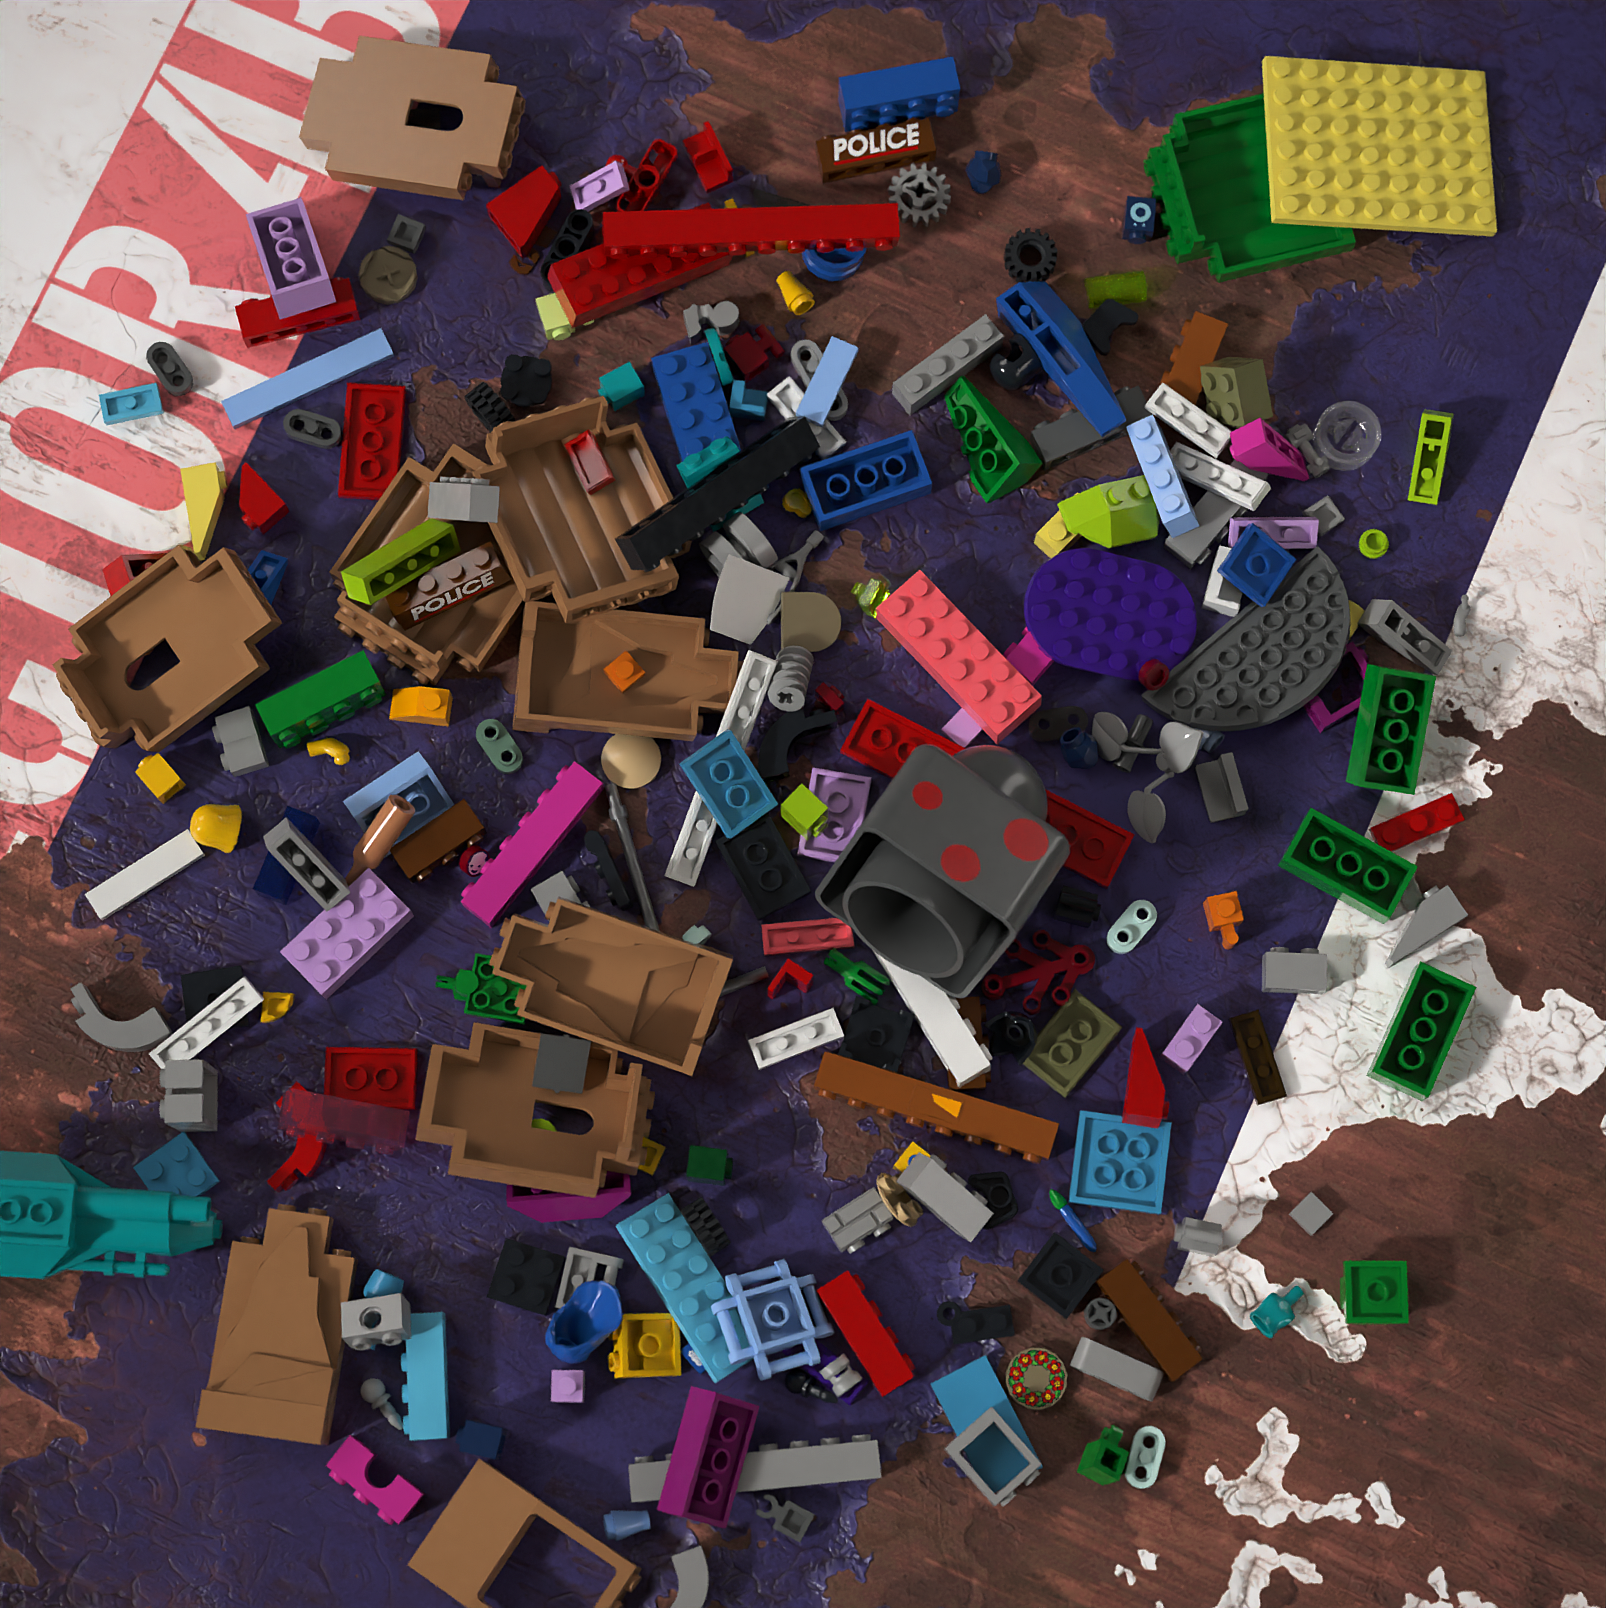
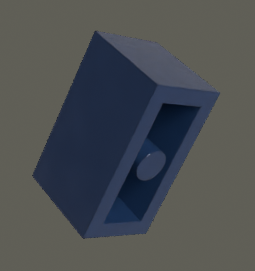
[455,1420,508,1460]

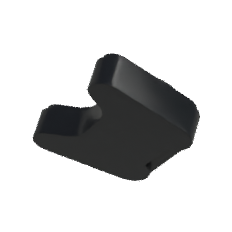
[1083,299,1139,356]
[968,1171,1018,1230]

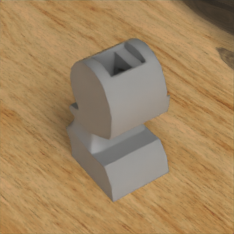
[683,301,739,346]

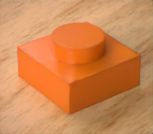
[603,651,646,694]

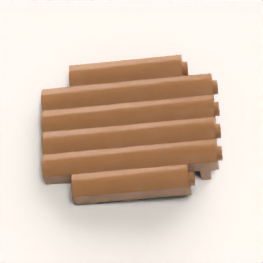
[472,396,692,623]
[329,443,526,686]

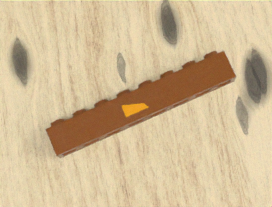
[814,1051,1059,1164]

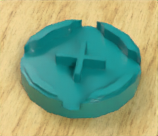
[704,328,733,386]

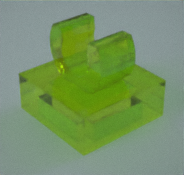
[851,577,890,618]

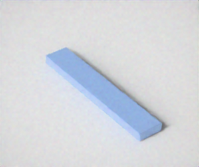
[221,328,394,430]

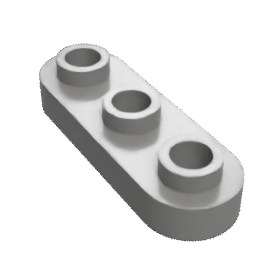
[791,340,848,421]

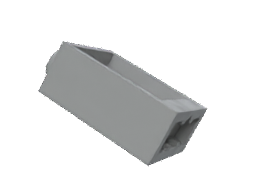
[944,1407,1042,1507]

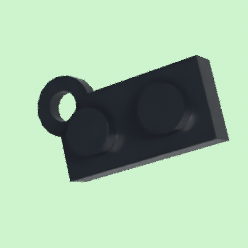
[936,1301,1015,1345]

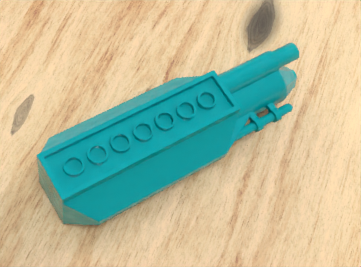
[0,1151,223,1279]

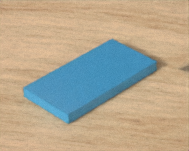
[930,1355,1043,1493]

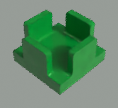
[1340,1261,1409,1325]

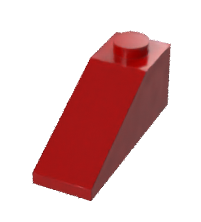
[1122,1027,1169,1129]

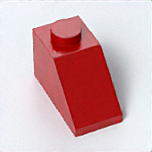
[239,462,290,535]
[102,553,167,596]

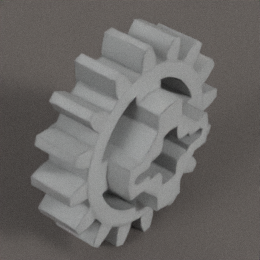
[888,163,951,227]

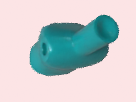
[1249,1286,1304,1338]

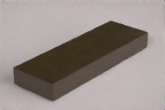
[1228,1010,1287,1106]

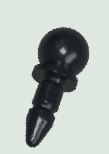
[785,1369,838,1404]

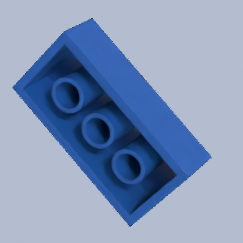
[838,57,960,132]
[651,342,741,462]
[800,430,932,531]

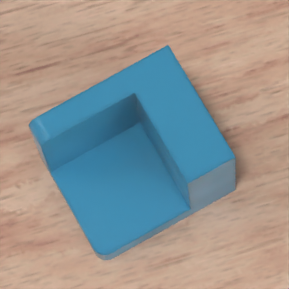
[729,380,768,421]

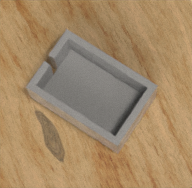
[159,1060,218,1132]

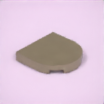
[781,592,841,652]

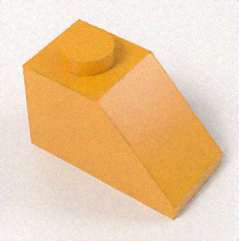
[389,686,453,727]

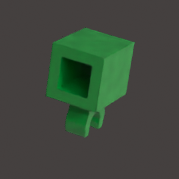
[1077,1425,1129,1486]

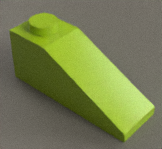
[1408,409,1454,505]

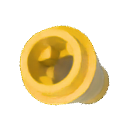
[776,271,814,315]

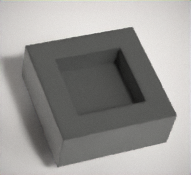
[387,214,426,254]

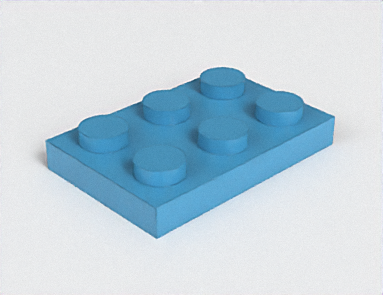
[679,729,778,839]

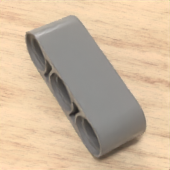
[1070,1337,1164,1402]

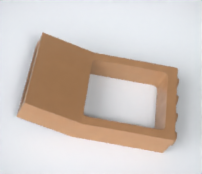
[408,1458,642,1608]

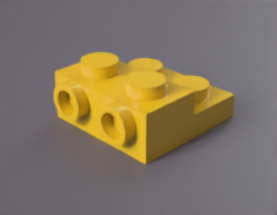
[608,1313,681,1378]

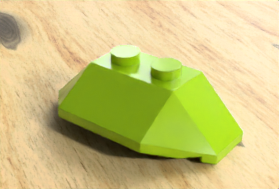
[1057,475,1161,548]

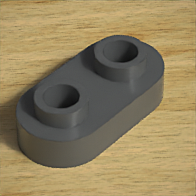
[146,342,194,396]
[283,409,342,449]

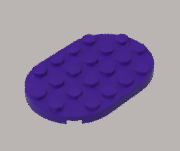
[1024,548,1197,681]

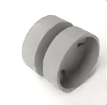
[699,512,778,578]

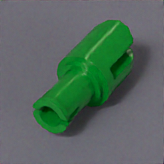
[823,948,891,1005]

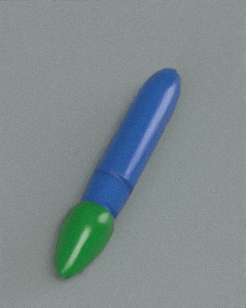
[1050,1189,1097,1252]

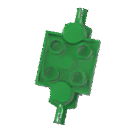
[435,953,527,1025]

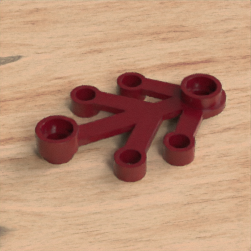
[981,930,1095,1015]

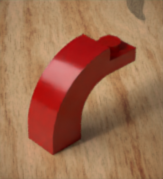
[266,1081,328,1193]

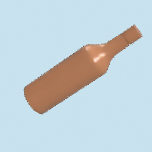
[345,795,415,887]

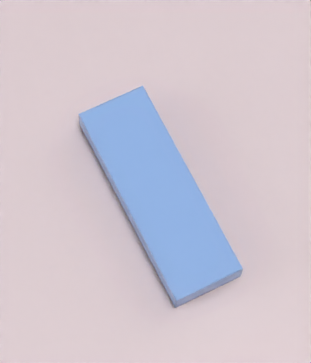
[796,336,859,427]

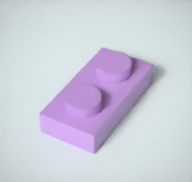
[570,161,630,212]

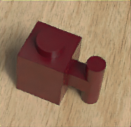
[724,324,785,384]

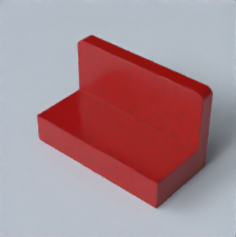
[768,958,814,1000]

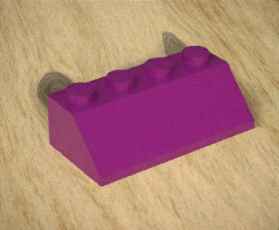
[657,1386,759,1529]

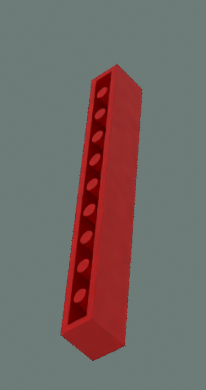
[602,203,900,259]

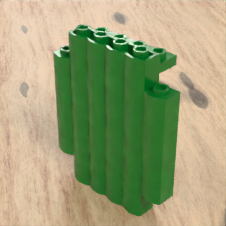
[1143,93,1356,283]

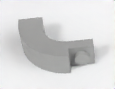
[71,982,173,1052]
[670,1545,709,1608]

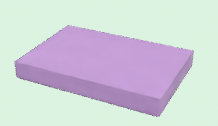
[797,767,872,863]

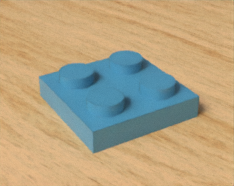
[133,1131,220,1197]

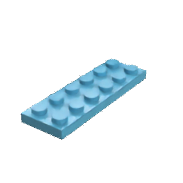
[616,1193,754,1383]

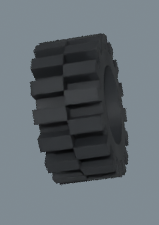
[1004,228,1058,283]
[464,382,515,433]
[680,1197,731,1257]

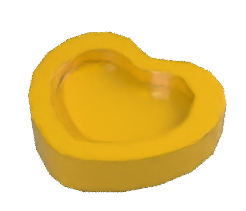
[782,489,812,518]

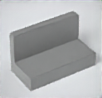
[1195,752,1248,823]

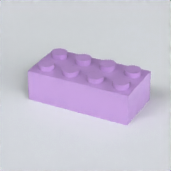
[246,197,336,319]
[280,868,414,1000]

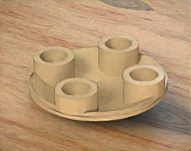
[601,734,661,789]
[877,1173,923,1227]

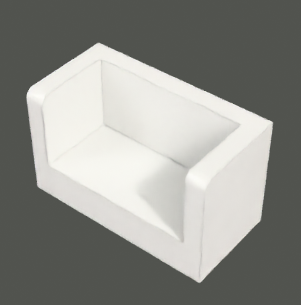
[1201,545,1243,617]

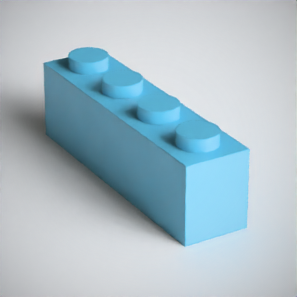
[401,1312,450,1441]

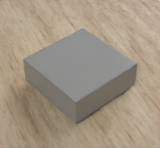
[1302,495,1345,537]
[1289,1192,1333,1236]

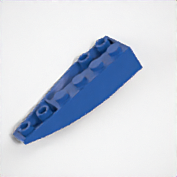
[996,281,1126,437]

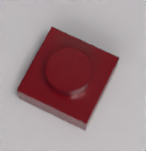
[815,682,844,716]

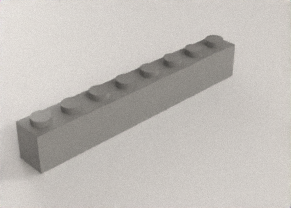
[628,1434,881,1503]

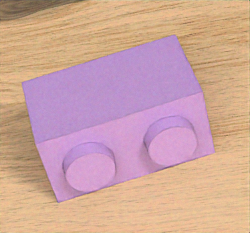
[1159,1004,1222,1075]

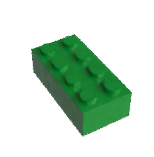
[255,650,386,749]
[1346,664,1436,795]
[1278,808,1418,924]
[1366,961,1477,1101]

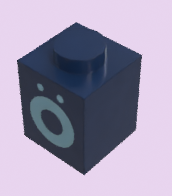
[1122,196,1156,244]

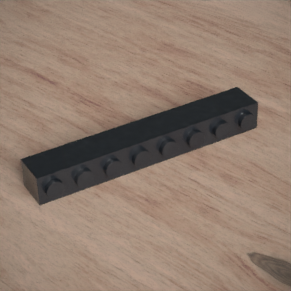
[615,416,820,572]

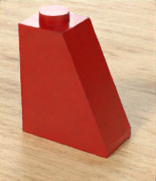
[486,165,562,259]

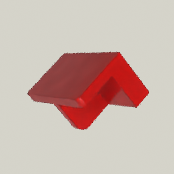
[683,121,733,194]

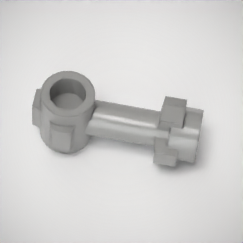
[1284,423,1330,478]

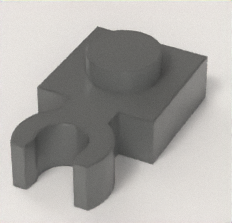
[756,1494,815,1543]

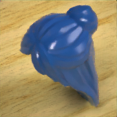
[545,1280,623,1364]

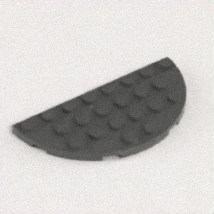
[1141,546,1351,731]

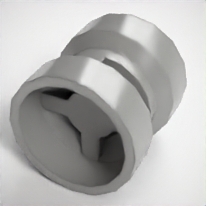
[820,1354,862,1397]

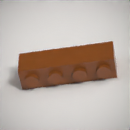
[1153,311,1228,436]

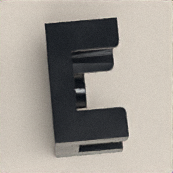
[838,996,915,1073]

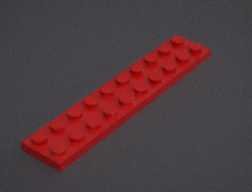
[840,699,1135,889]

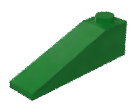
[944,376,1043,503]

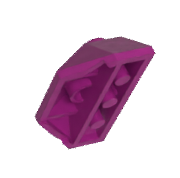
[506,1171,631,1223]

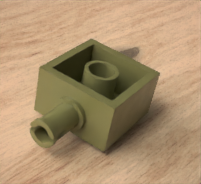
[1200,357,1273,431]

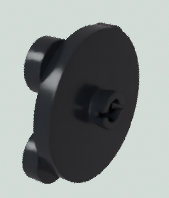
[500,354,552,407]

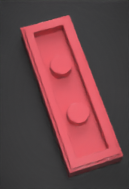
[761,918,854,956]

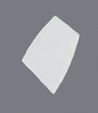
[710,554,789,645]

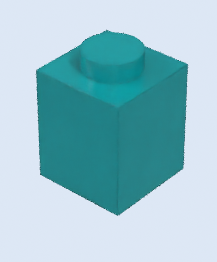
[597,362,645,411]

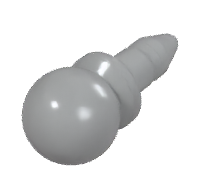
[360,1378,403,1430]

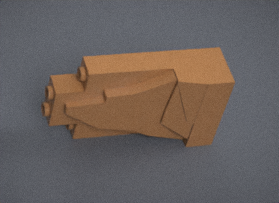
[512,601,743,741]
[489,897,733,1076]
[196,1204,358,1445]

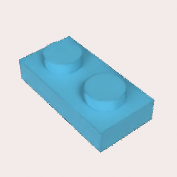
[99,383,164,426]

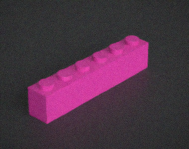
[461,761,604,928]

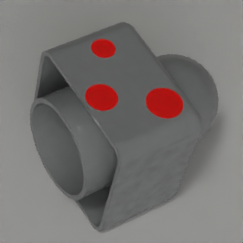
[815,744,1070,998]

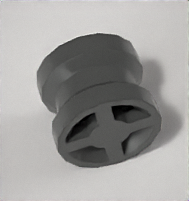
[1084,1298,1116,1330]

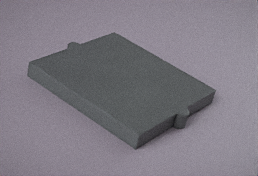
[532,1033,591,1094]

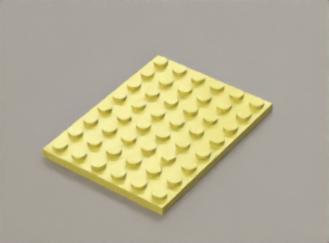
[1262,56,1497,236]

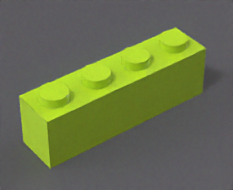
[341,518,461,605]

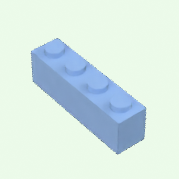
[1126,415,1200,538]

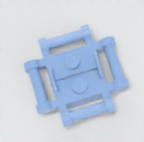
[711,1259,834,1381]

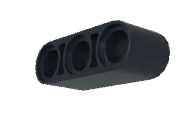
[540,209,595,293]

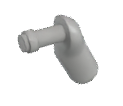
[1453,595,1471,637]

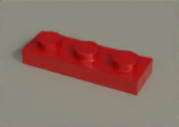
[1369,793,1465,852]

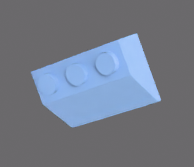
[343,751,454,857]

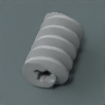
[768,645,814,712]

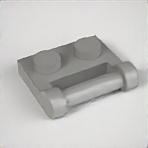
[555,1247,624,1309]

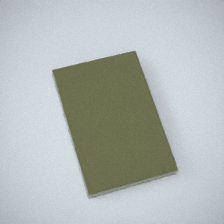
[1023,989,1122,1098]

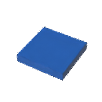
[1217,523,1297,607]

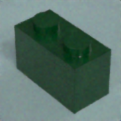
[686,1145,733,1186]

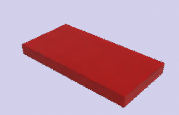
[338,383,407,500]

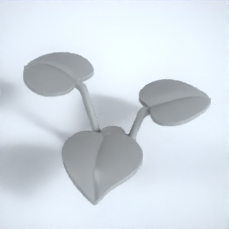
[1092,712,1204,843]

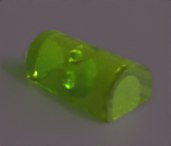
[1084,270,1147,309]

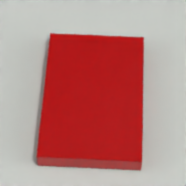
[323,1047,418,1110]

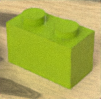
[781,783,828,841]

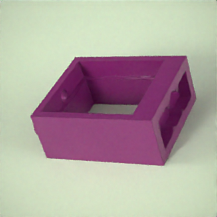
[1303,641,1368,734]

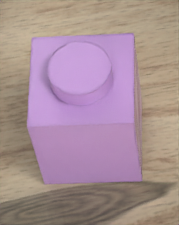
[551,1370,585,1403]

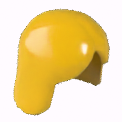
[190,804,242,853]

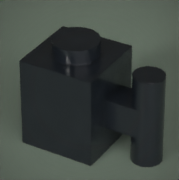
[1054,885,1102,928]

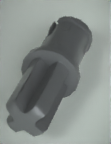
[1113,714,1153,773]

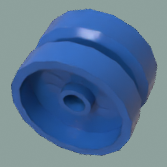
[802,248,867,281]

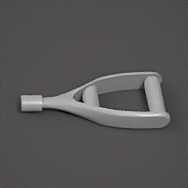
[767,530,824,625]

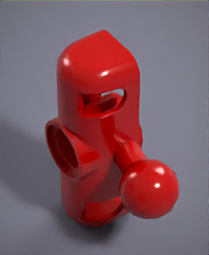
[606,139,677,212]

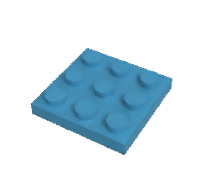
[1068,1110,1171,1215]

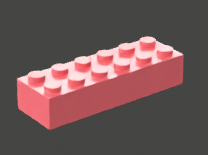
[876,570,1042,745]

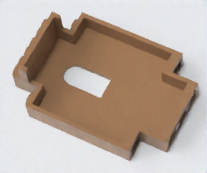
[299,36,526,200]
[52,544,282,752]
[416,1022,655,1198]

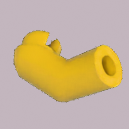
[307,737,350,765]

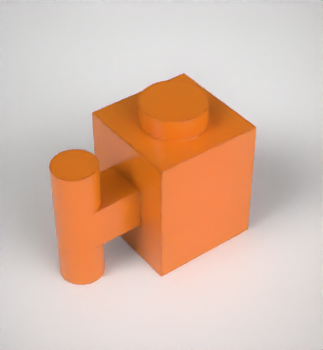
[1203,891,1244,950]

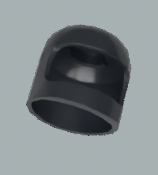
[990,333,1043,391]

